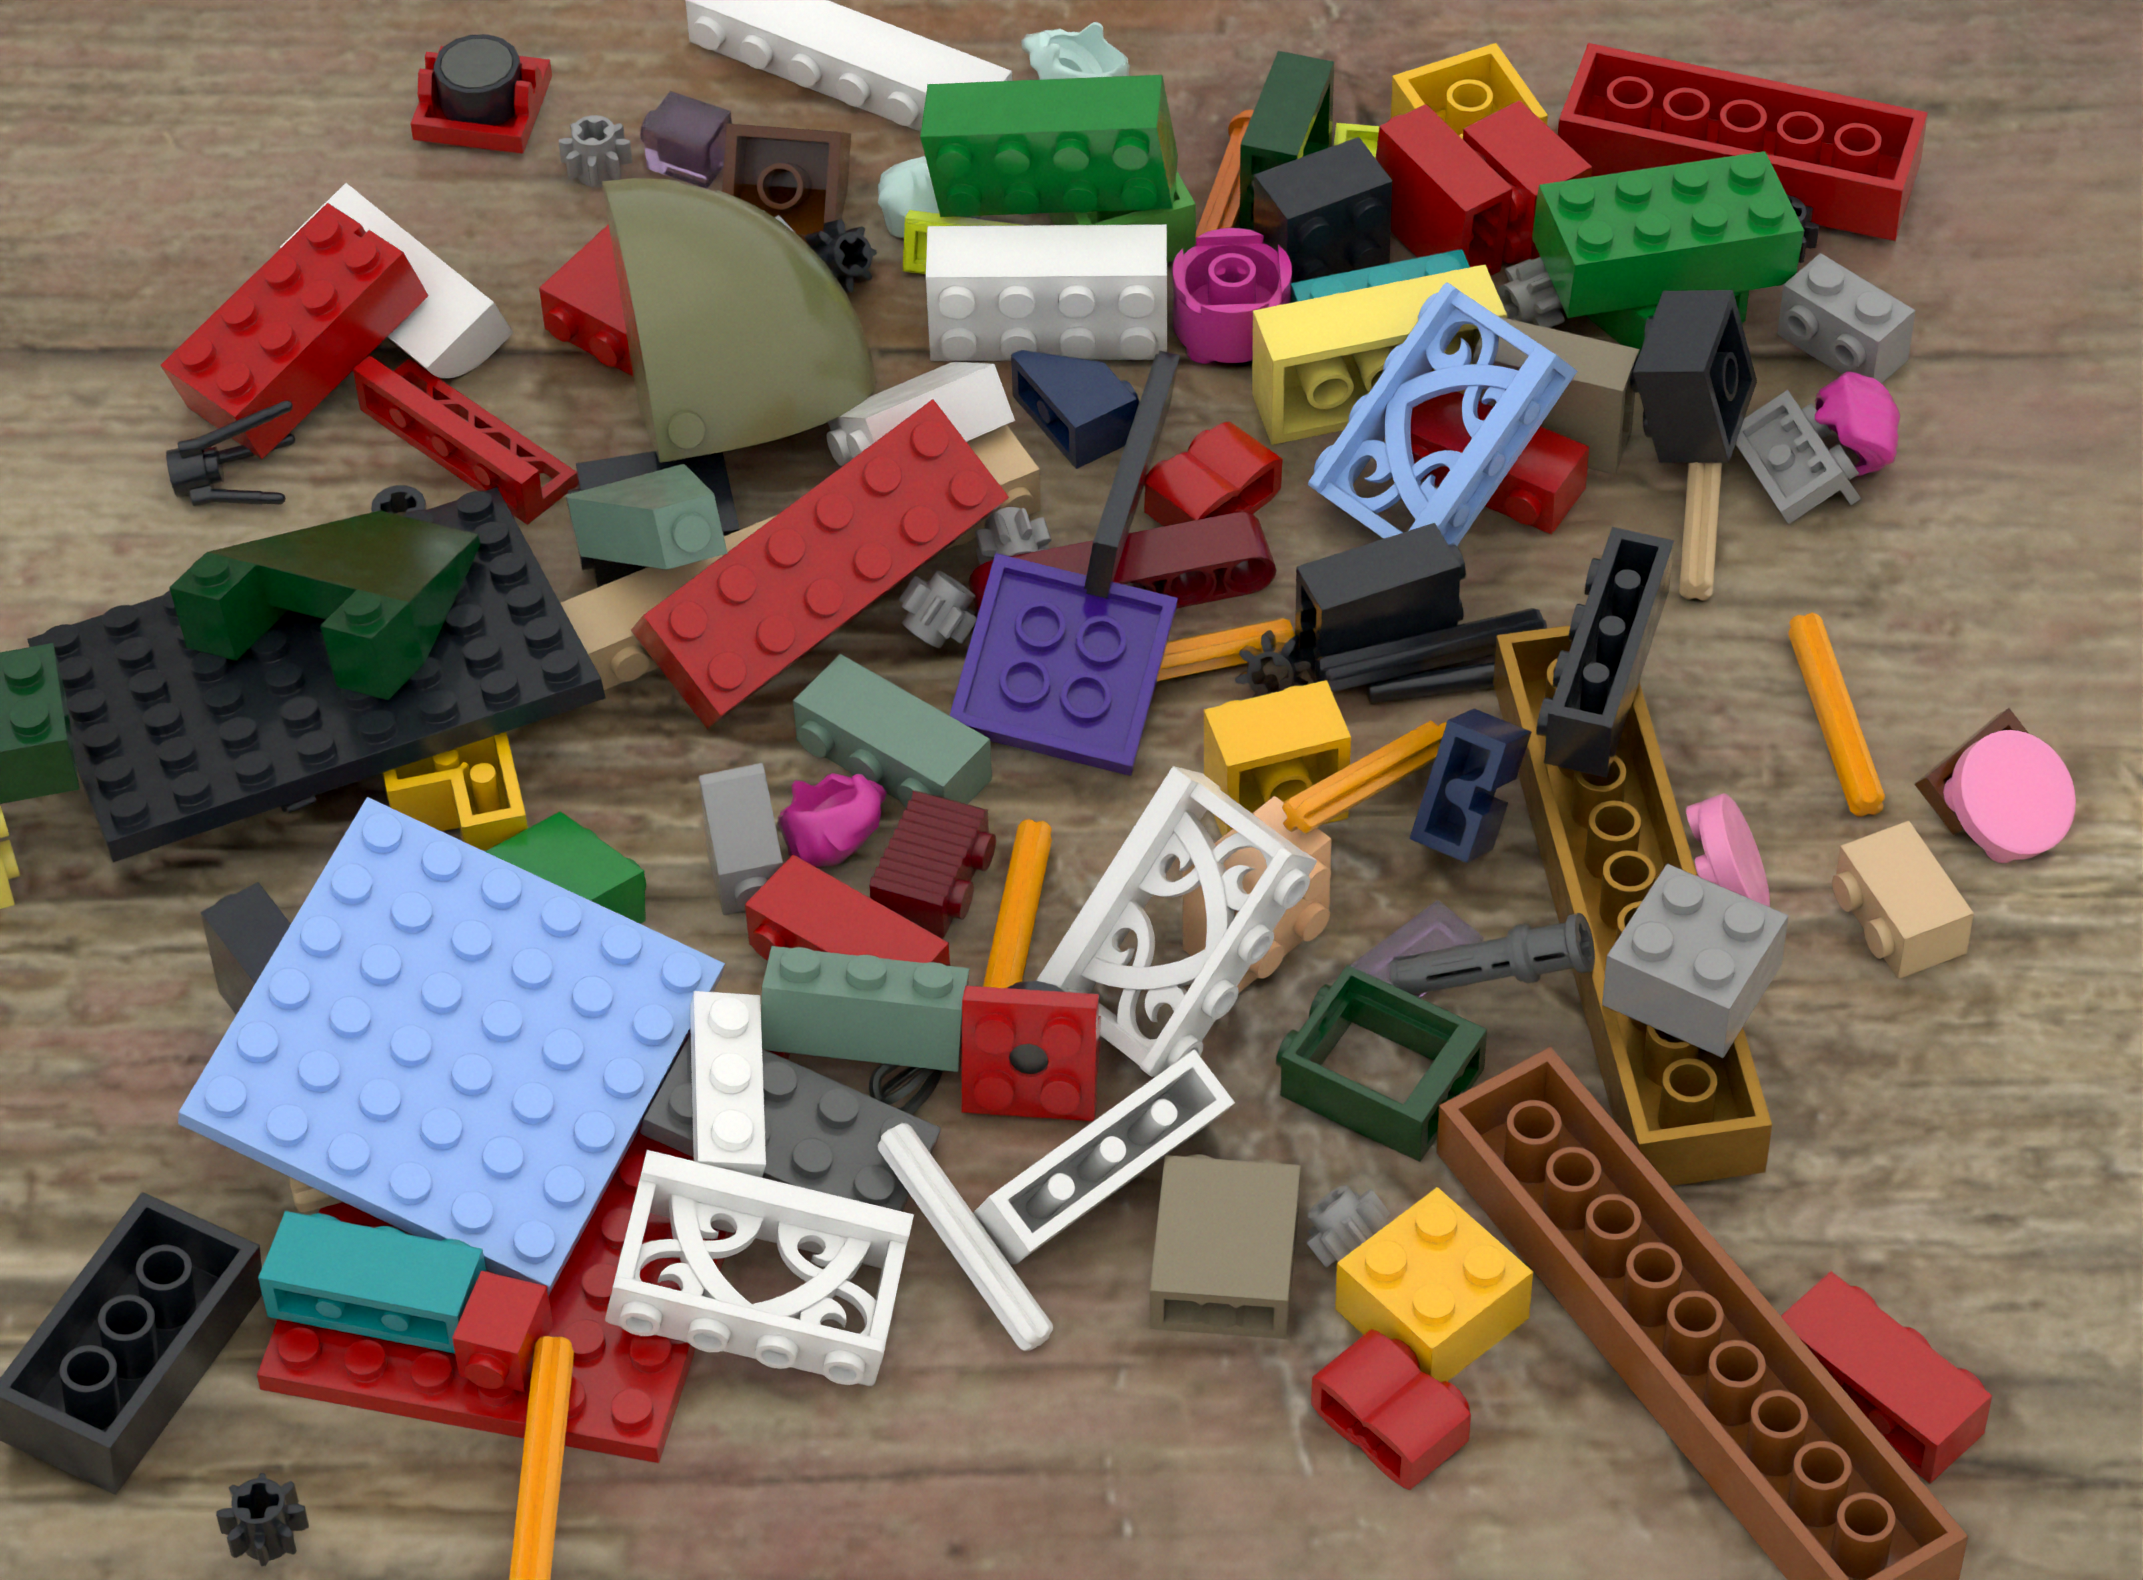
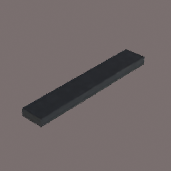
[1084,351,1180,599]

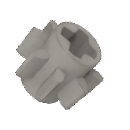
[559,115,632,187]
[1498,257,1565,328]
[975,507,1052,565]
[899,570,977,648]
[1306,1185,1391,1267]

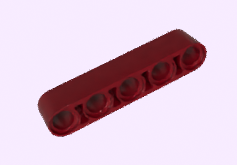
[968,512,1277,613]

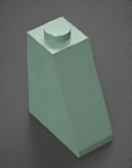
[565,464,728,570]

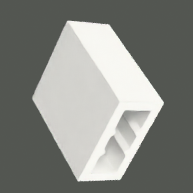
[827,362,1015,466]

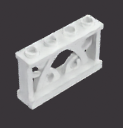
[1036,766,1317,1077]
[605,1150,914,1386]

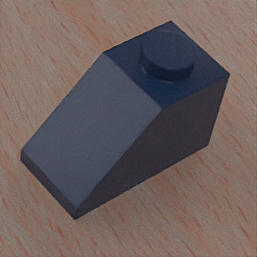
[1011,350,1140,469]

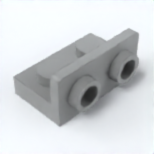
[1736,389,1861,524]

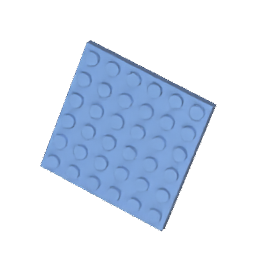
[178,797,725,1296]

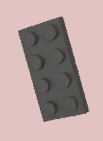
[640,1034,941,1212]

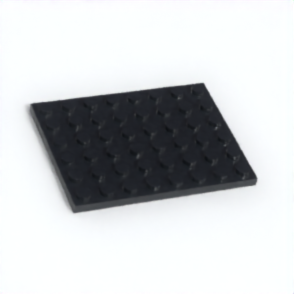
[27,487,606,862]

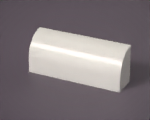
[280,183,514,378]
[973,1049,1235,1264]

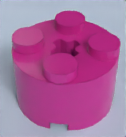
[1172,228,1292,364]

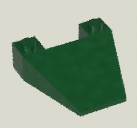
[169,511,481,700]

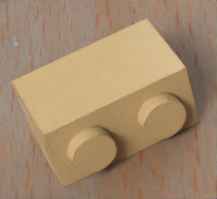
[1832,821,1974,979]

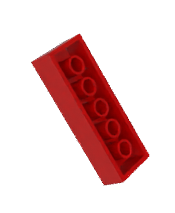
[1558,43,1928,241]
[631,399,1009,729]

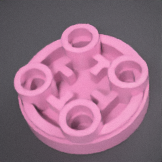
[1943,730,2076,863]
[1686,793,1770,907]

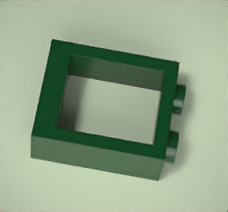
[1240,51,1334,231]
[1276,965,1487,1162]

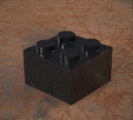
[1254,137,1393,283]
[1630,290,1757,463]

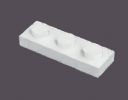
[690,991,766,1178]

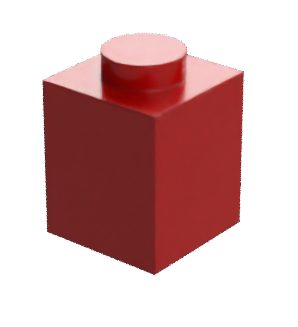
[452,1271,553,1392]

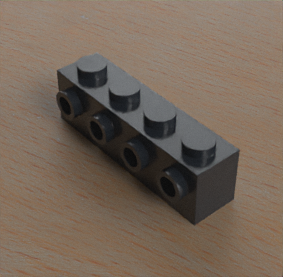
[1536,527,1674,778]

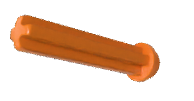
[1196,110,1254,237]

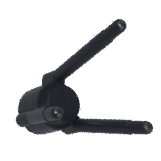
[166,400,295,506]

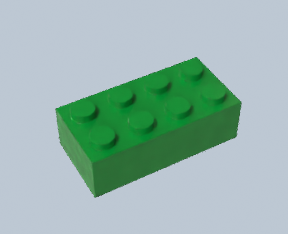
[920,75,1178,217]
[1532,151,1804,318]

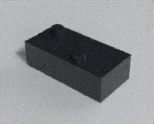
[0,1192,262,1495]

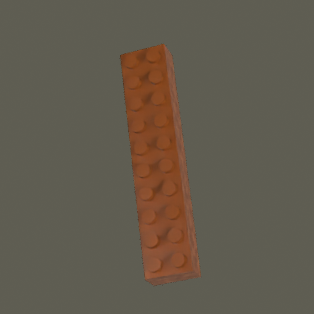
[1436,1047,1968,1580]

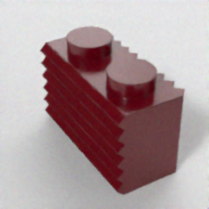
[869,790,996,939]

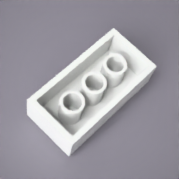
[926,225,1167,361]

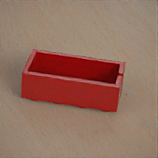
[160,203,429,459]

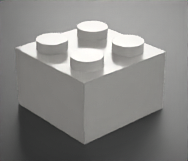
[1602,864,1789,1058]

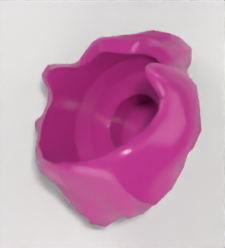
[1815,371,1900,476]
[777,773,887,867]

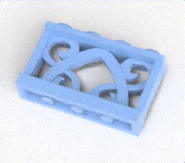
[1308,282,1578,546]

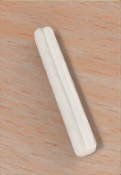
[878,1123,1053,1351]

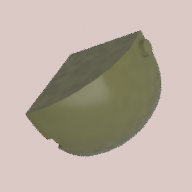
[602,178,877,463]

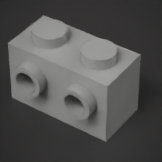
[1777,253,1916,384]

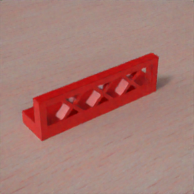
[353,356,578,525]

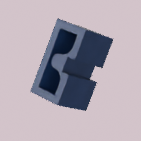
[1409,708,1532,863]

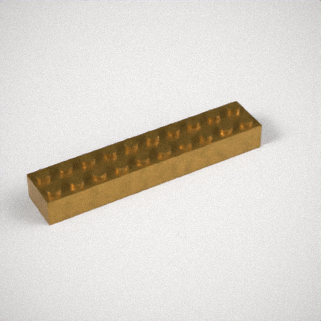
[1493,625,1772,1186]

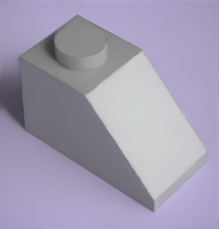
[699,763,783,915]

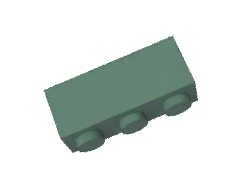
[793,654,992,809]
[761,946,970,1072]

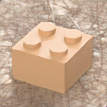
[1183,796,1331,993]

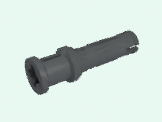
[1390,913,1595,995]

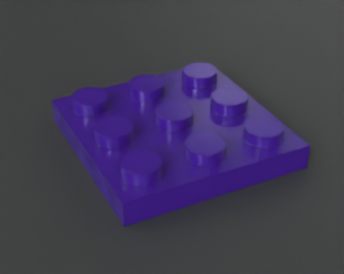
[949,553,1178,776]

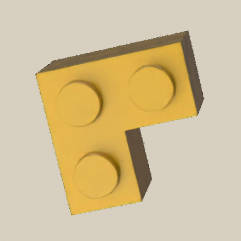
[382,732,528,851]

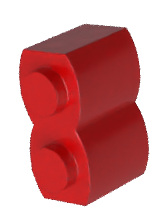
[1144,421,1283,526]
[1311,1329,1471,1490]

